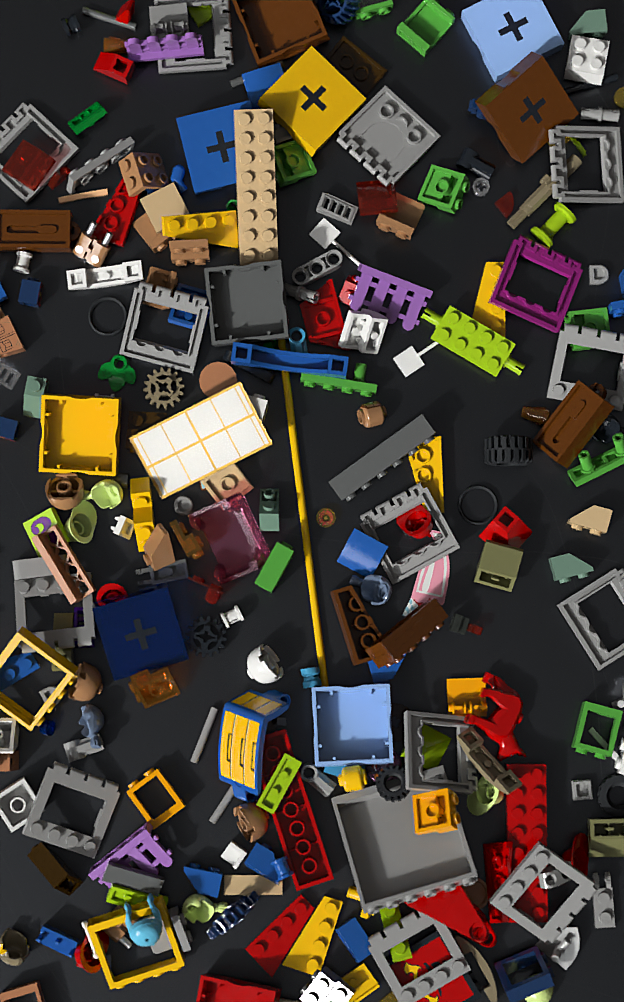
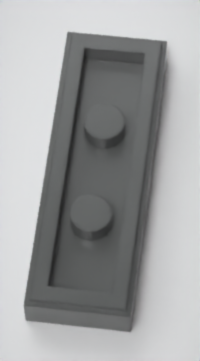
[102,861,164,897]

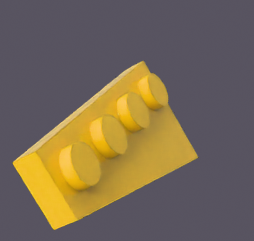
[161,210,239,248]
[472,262,505,337]
[408,436,445,513]
[282,895,343,975]

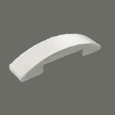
[66,260,144,290]

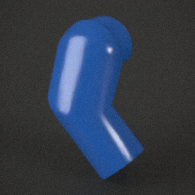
[171,165,187,193]

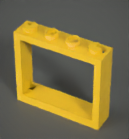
[0,626,79,731]
[87,895,185,990]

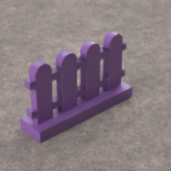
[124,32,204,62]
[348,263,433,330]
[88,822,173,889]

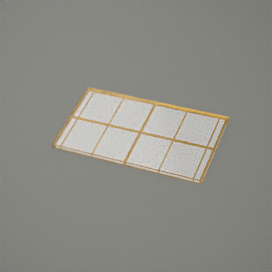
[129,382,273,499]

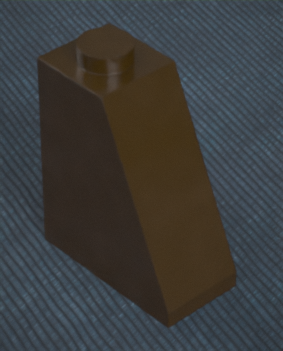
[27,842,83,896]

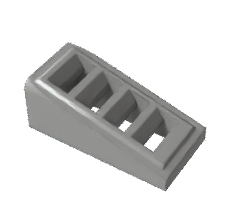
[316,192,358,225]

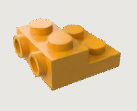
[412,788,461,835]

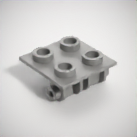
[149,3,189,38]

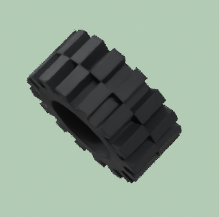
[376,765,410,802]

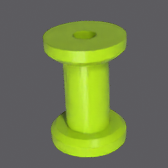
[531,202,576,248]

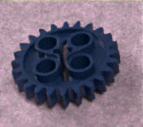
[206,890,260,940]

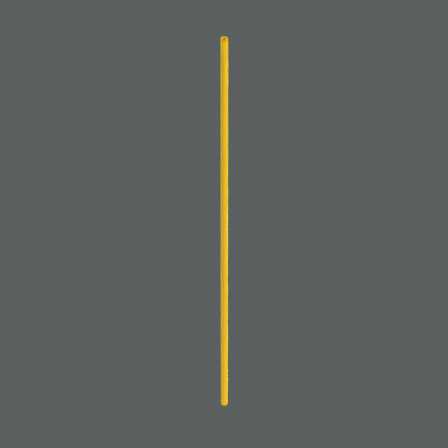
[277,339,329,687]

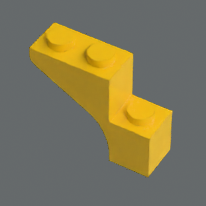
[130,477,155,552]

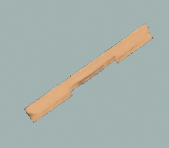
[58,189,108,204]

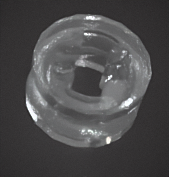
[472,178,490,196]

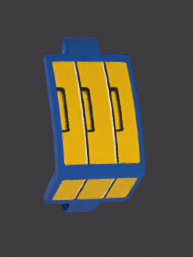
[218,689,291,803]

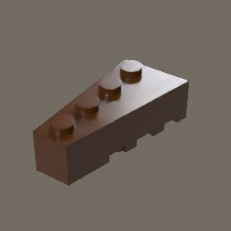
[330,585,382,666]

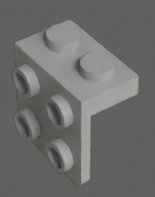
[142,906,193,954]

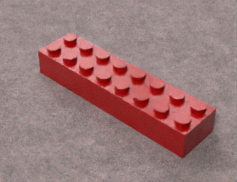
[261,728,334,891]
[505,763,548,923]

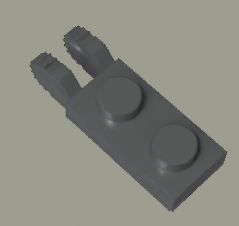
[134,559,190,586]

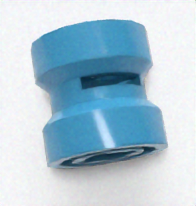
[300,667,322,688]

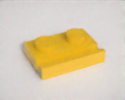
[341,962,380,1002]

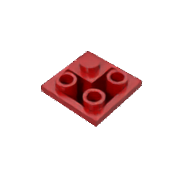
[478,506,532,548]

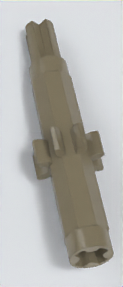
[507,154,582,229]

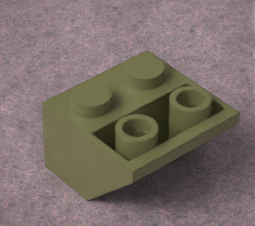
[474,539,524,592]
[587,817,624,857]

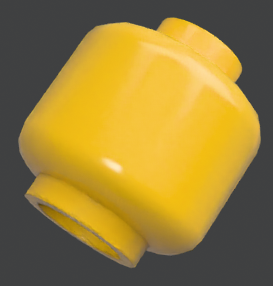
[338,765,368,792]

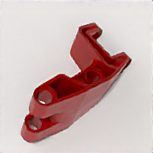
[404,885,497,948]

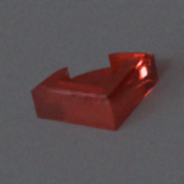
[48,167,71,190]
[495,191,514,218]

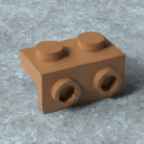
[142,267,178,310]

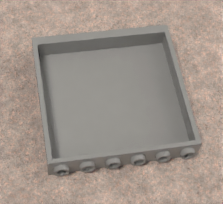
[331,765,478,914]

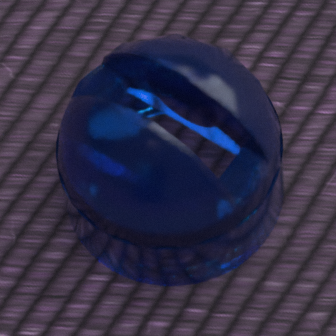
[39,720,55,736]

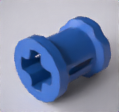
[271,856,294,881]

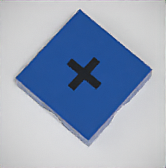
[176,100,252,195]

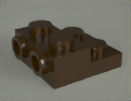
[126,411,167,454]

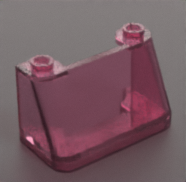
[188,492,270,585]

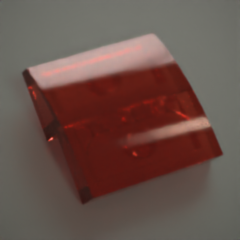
[2,139,56,192]
[356,180,398,216]

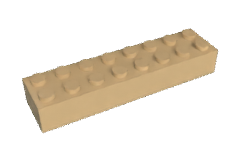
[233,109,278,266]

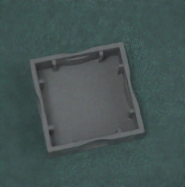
[204,260,290,347]

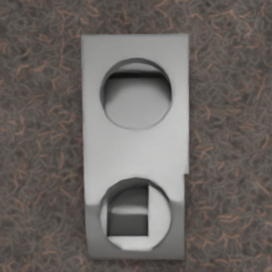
[538,860,572,889]

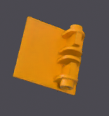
[447,678,487,717]

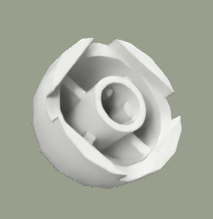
[247,644,283,684]

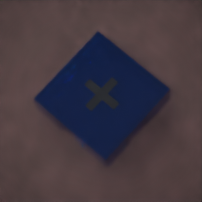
[92,582,189,681]

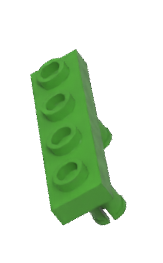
[300,363,377,397]
[567,433,624,487]

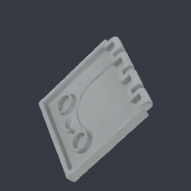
[337,85,440,187]

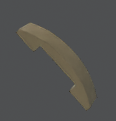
[457,726,523,795]
[454,933,497,1002]

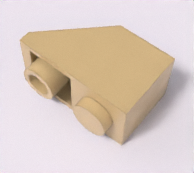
[567,505,613,536]

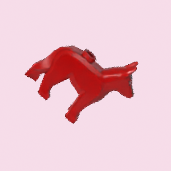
[463,672,526,761]

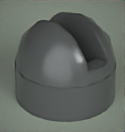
[115,473,130,489]

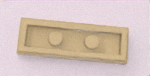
[224,874,283,895]

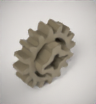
[143,367,185,410]

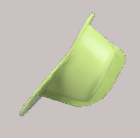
[64,500,97,544]
[467,776,504,816]

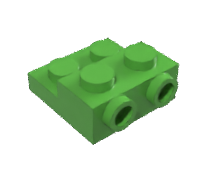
[274,140,317,187]
[417,164,470,214]
[564,307,610,351]

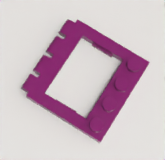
[488,235,583,333]

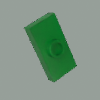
[68,101,107,135]

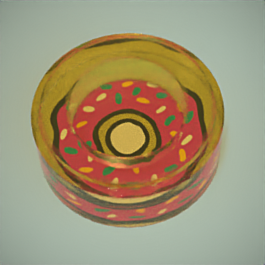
[316,508,335,528]

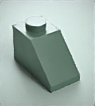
[23,376,49,419]

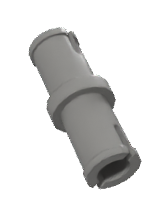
[580,107,619,122]
[285,283,320,304]

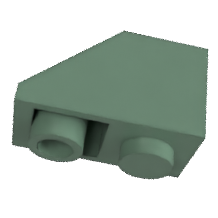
[567,9,608,40]
[259,488,279,531]
[548,553,594,583]

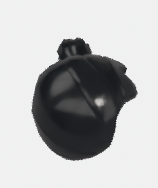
[592,414,624,443]

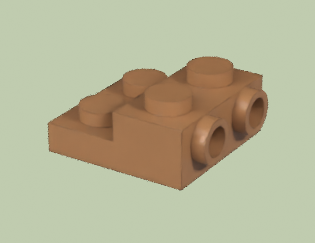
[169,239,210,266]

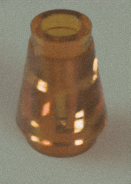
[103,36,127,54]
[521,406,550,426]

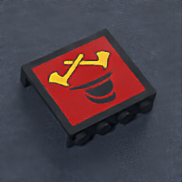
[386,930,483,1002]

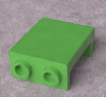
[396,0,455,57]

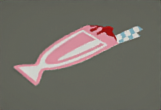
[403,530,454,616]

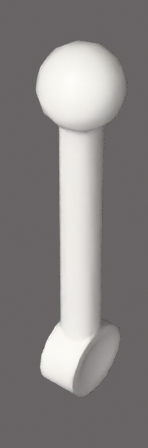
[81,920,98,959]

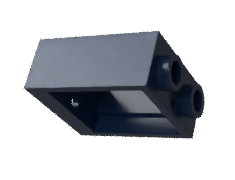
[494,946,555,1002]

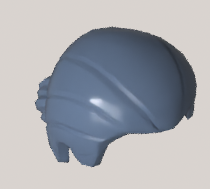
[349,574,392,605]
[79,704,104,749]

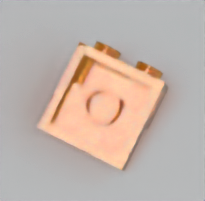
[169,519,205,560]
[128,667,181,709]

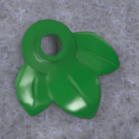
[98,354,136,392]

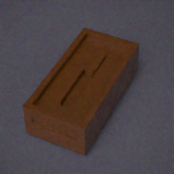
[0,209,81,252]
[533,380,614,468]
[365,598,449,668]

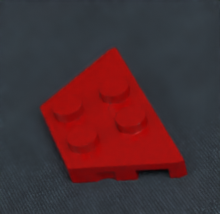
[300,279,351,351]

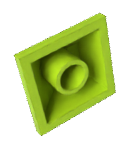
[400,724,452,770]

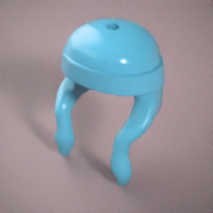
[124,893,163,947]

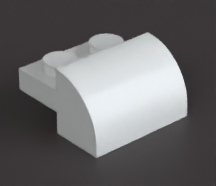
[338,308,388,354]

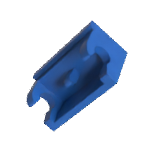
[334,917,371,962]
[36,923,80,958]

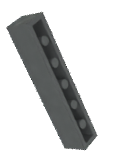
[329,414,436,501]

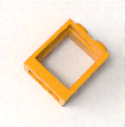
[126,767,186,830]

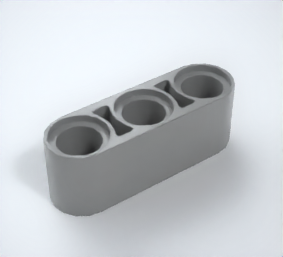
[292,250,342,287]
[12,554,70,581]

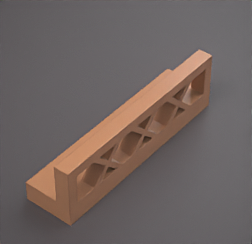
[31,524,96,604]

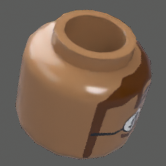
[357,401,387,428]

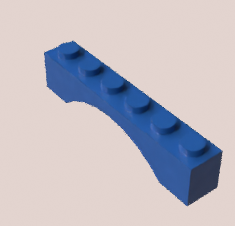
[231,342,349,379]

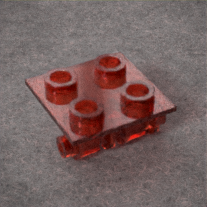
[188,575,225,604]

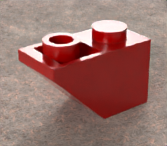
[93,52,135,85]

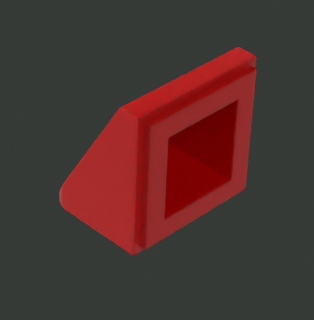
[115,0,135,24]

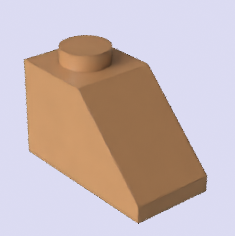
[143,523,175,571]

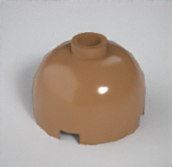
[45,472,84,510]
[68,662,103,701]
[234,802,270,843]

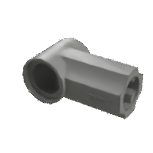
[63,733,105,762]
[300,763,337,797]

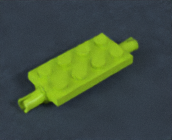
[421,306,525,377]

